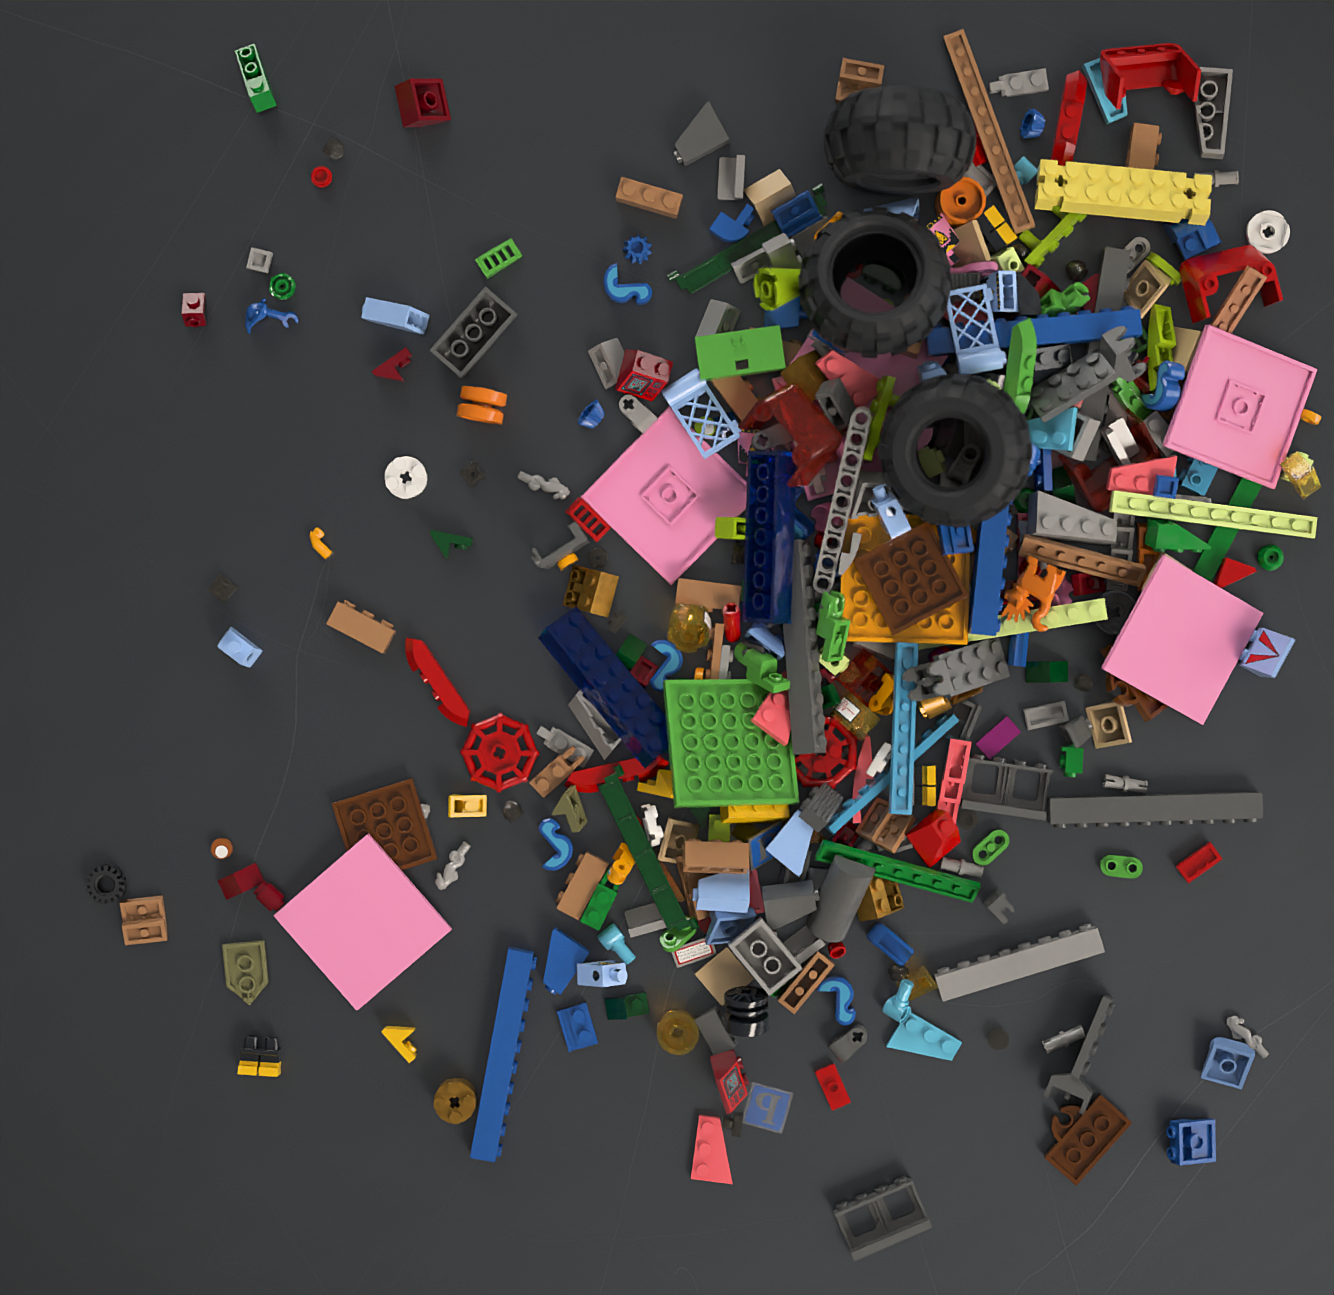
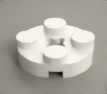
[1246,210,1290,254]
[385,456,428,499]
[641,804,664,847]

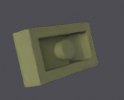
[551,785,588,832]

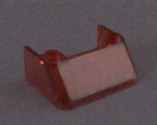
[738,384,842,487]
[1058,408,1162,512]

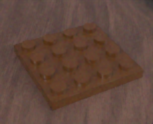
[853,522,969,636]
[331,778,438,870]

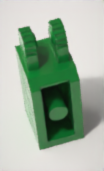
[580,868,619,931]

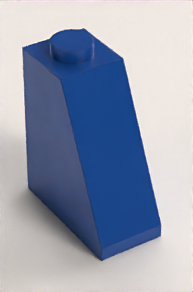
[543,927,590,995]

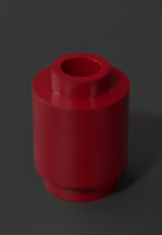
[253,881,285,912]

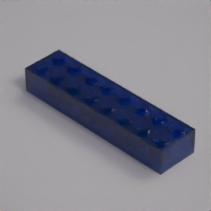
[742,451,797,624]
[538,607,669,769]

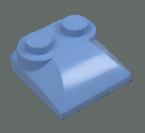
[743,622,785,661]
[705,906,756,945]
[1201,1037,1255,1090]

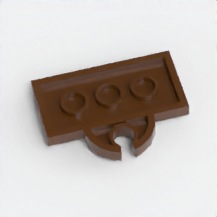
[1100,638,1168,722]
[1044,1093,1132,1186]

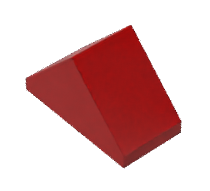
[1213,558,1257,588]

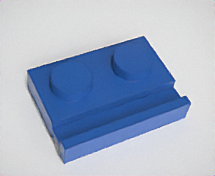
[771,190,822,238]
[1034,449,1052,492]
[937,525,974,556]
[557,1002,598,1052]

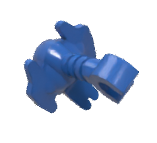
[245,298,298,334]

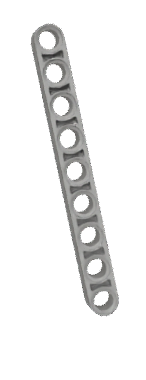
[813,406,872,594]

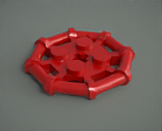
[460,713,539,792]
[795,715,859,789]

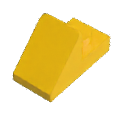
[637,769,673,798]
[448,794,487,817]
[381,1026,417,1063]

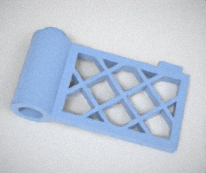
[946,284,1006,375]
[661,368,742,460]

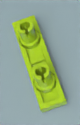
[1019,206,1088,268]
[860,376,901,461]

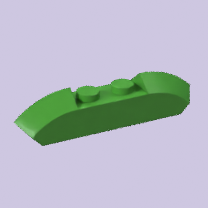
[1004,318,1037,414]

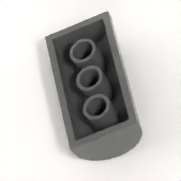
[430,286,518,379]
[806,855,875,942]

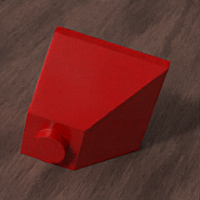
[905,809,961,868]

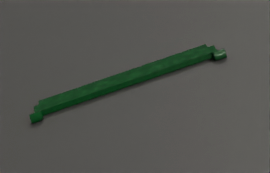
[667,183,827,295]
[599,764,700,931]

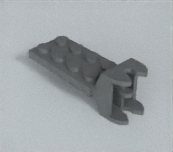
[1029,326,1147,423]
[902,637,1010,701]
[1043,995,1115,1114]

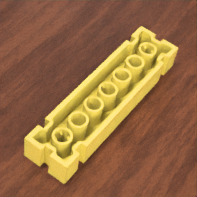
[1034,159,1212,226]

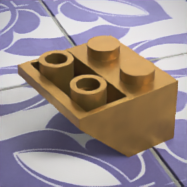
[562,565,619,617]
[857,876,905,921]

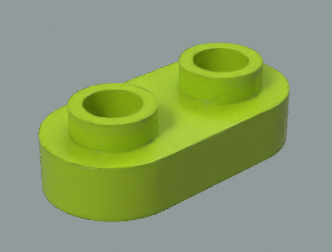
[1145,252,1182,286]

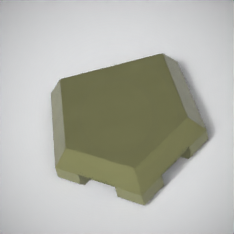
[222,940,269,1006]

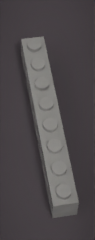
[933,924,1105,1001]

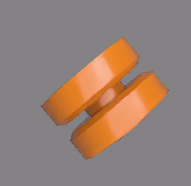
[934,177,986,228]
[456,386,507,425]

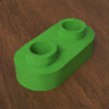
[972,829,1009,865]
[1099,854,1143,879]
[660,916,697,952]

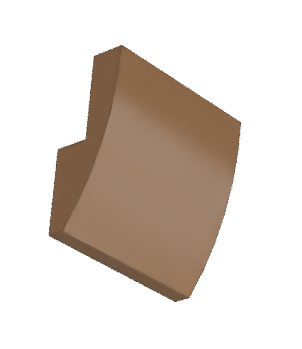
[835,58,885,104]
[855,797,916,854]
[119,895,168,945]

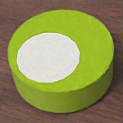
[694,416,716,436]

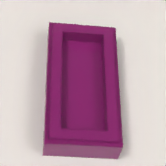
[975,716,1021,760]

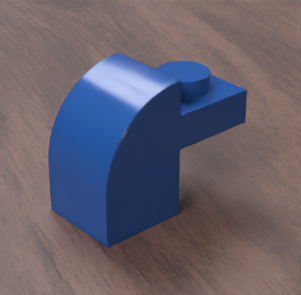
[709,204,755,243]

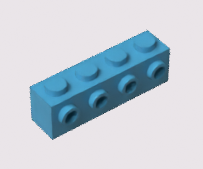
[1178,456,1218,497]

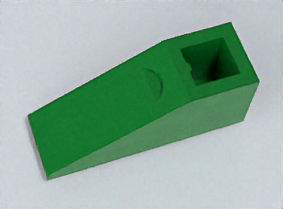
[235,43,277,113]
[1145,519,1211,552]

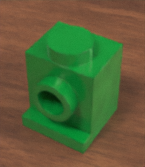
[1059,746,1084,777]

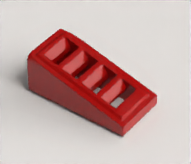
[565,497,611,542]

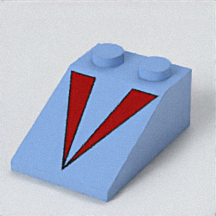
[1238,628,1295,678]

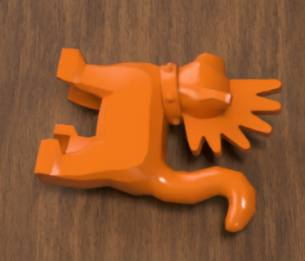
[1001,556,1066,632]

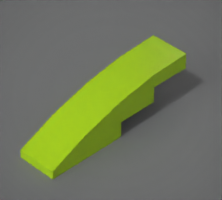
[1147,304,1177,392]

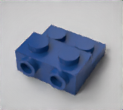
[1166,1118,1216,1166]

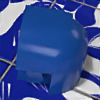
[1163,218,1222,261]

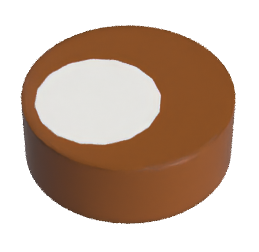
[211,838,233,859]

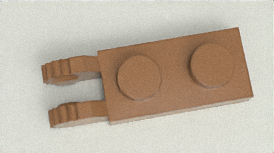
[529,745,585,798]

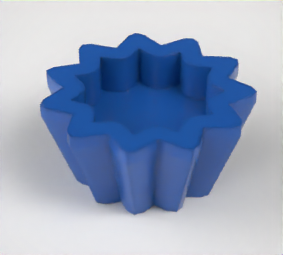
[1020,109,1045,139]
[622,234,652,264]
[577,400,605,429]

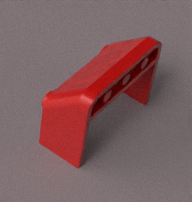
[1100,43,1201,109]
[1179,245,1283,324]

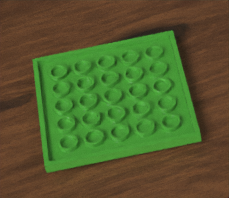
[663,679,799,807]

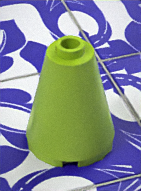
[753,268,800,311]

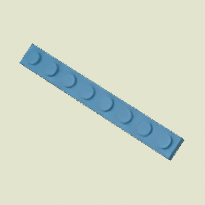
[889,642,918,815]
[824,714,959,834]

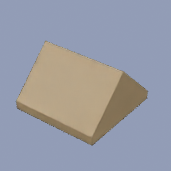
[743,169,796,226]
[1123,260,1171,318]
[1086,701,1132,749]
[658,817,700,864]

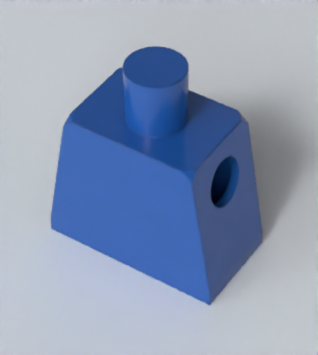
[764,296,809,330]

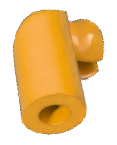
[309,527,332,559]

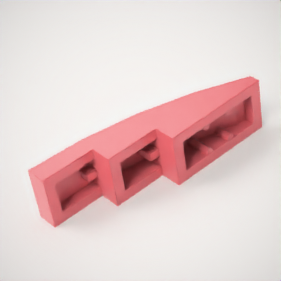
[851,736,874,823]
[936,738,972,824]

